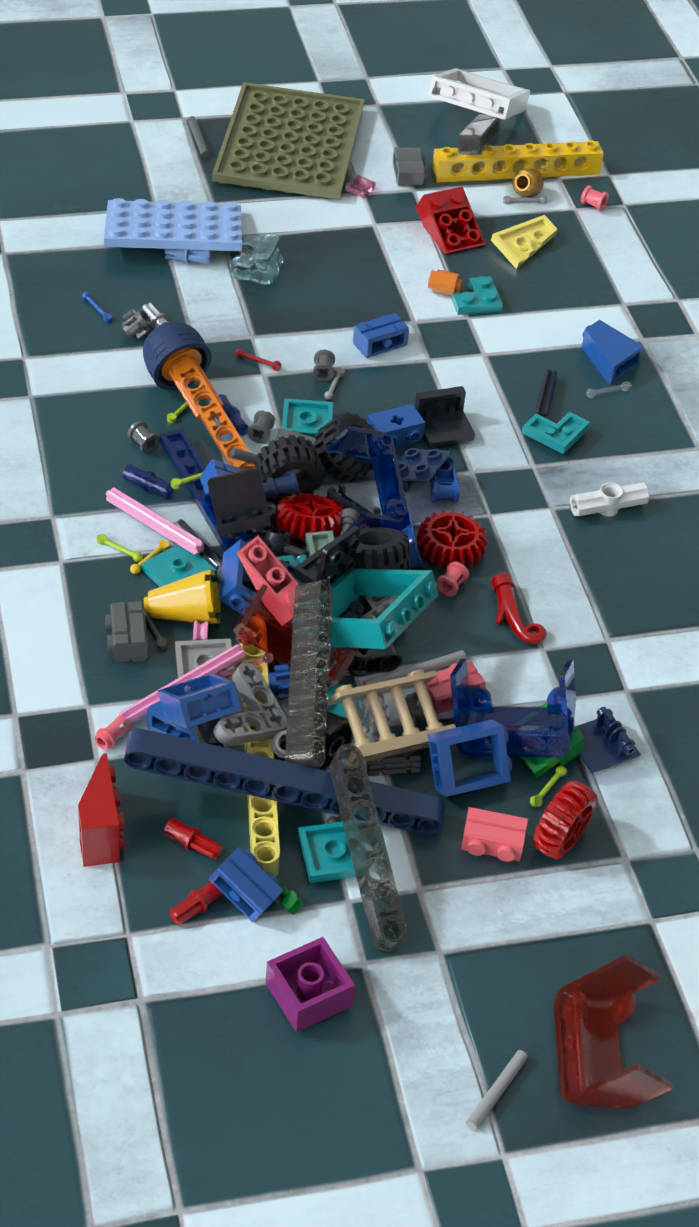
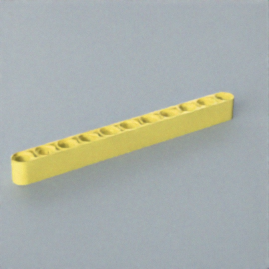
[239,617,280,876]

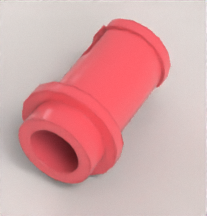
[94,716,131,750]

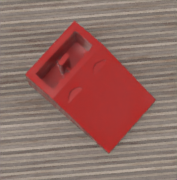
[416,186,486,255]
[78,753,125,867]

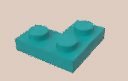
[452,276,503,315]
[522,412,590,454]

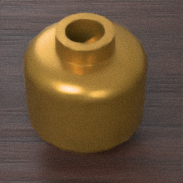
[512,168,544,197]

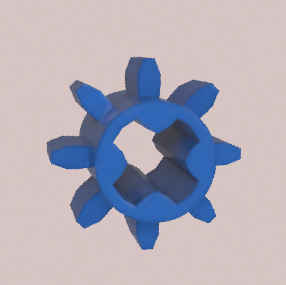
[268,664,299,699]

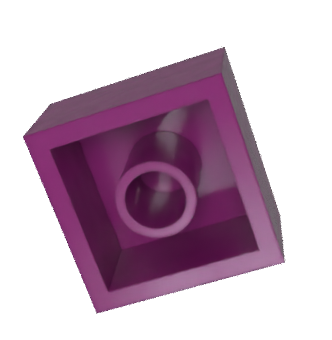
[265,937,355,1032]

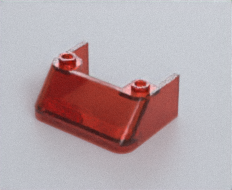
[233,584,359,690]
[554,954,672,1108]

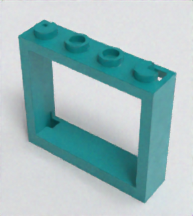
[292,569,438,649]

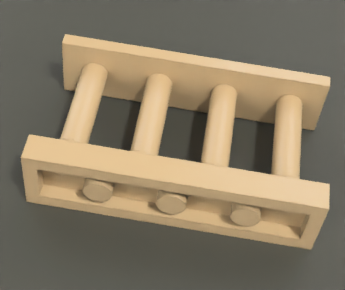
[326,669,456,766]

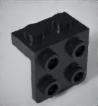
[415,386,475,447]
[207,468,271,539]
[293,525,361,592]

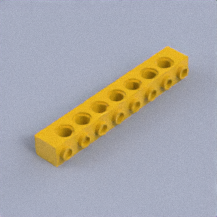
[432,140,604,183]

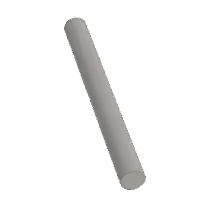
[363,650,466,686]

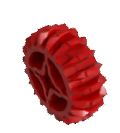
[275,492,344,541]
[416,510,487,569]
[534,780,597,860]

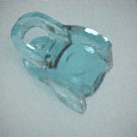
[229,233,284,285]

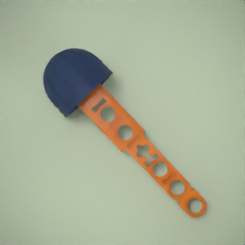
[143,322,255,470]

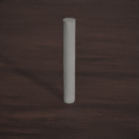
[466,1050,528,1131]

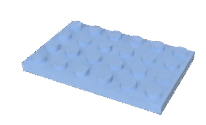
[104,198,242,251]

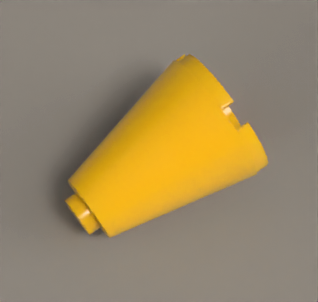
[144,569,221,624]

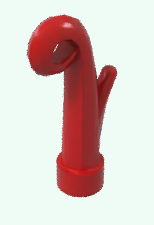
[491,573,547,644]

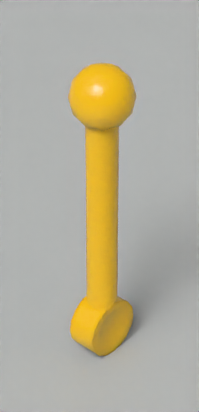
[130,540,169,574]

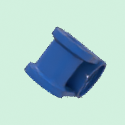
[429,457,460,502]

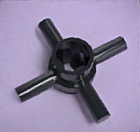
[245,528,309,558]

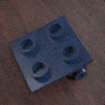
[385,448,452,493]
[572,707,641,773]

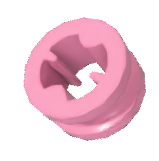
[193,620,208,640]

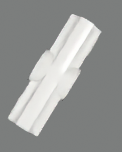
[570,482,649,516]

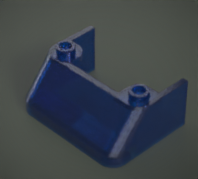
[327,425,411,533]
[450,659,576,758]

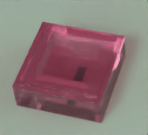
[345,175,376,199]

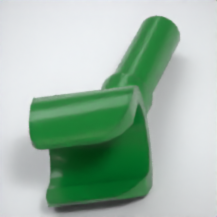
[277,878,303,915]

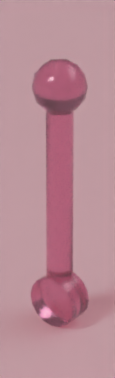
[217,652,274,679]

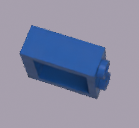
[219,539,273,623]
[158,673,241,728]
[428,720,512,797]

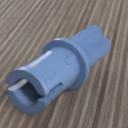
[165,249,211,264]

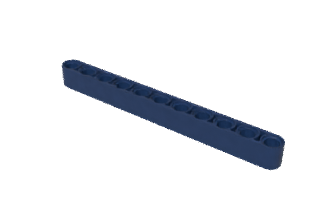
[124,729,445,836]

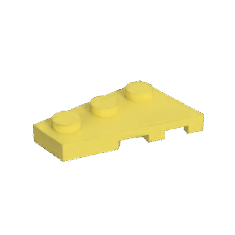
[491,215,557,269]

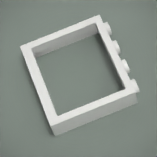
[428,68,530,120]

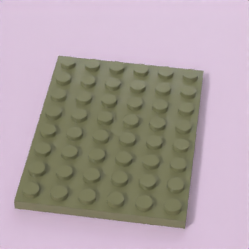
[212,82,365,200]

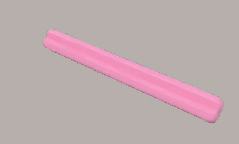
[106,488,204,555]
[119,645,245,725]

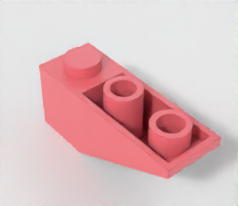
[237,536,313,626]

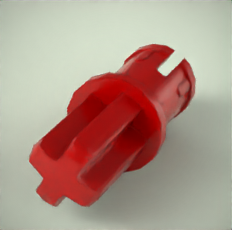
[164,818,223,859]
[169,881,224,925]

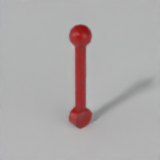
[235,349,282,371]

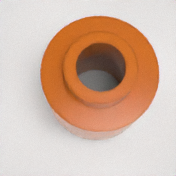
[428,269,463,296]

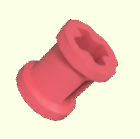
[580,185,609,211]
[436,562,469,597]

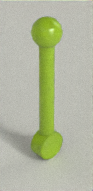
[167,402,189,423]
[171,472,203,489]
[97,534,143,562]
[530,766,567,807]

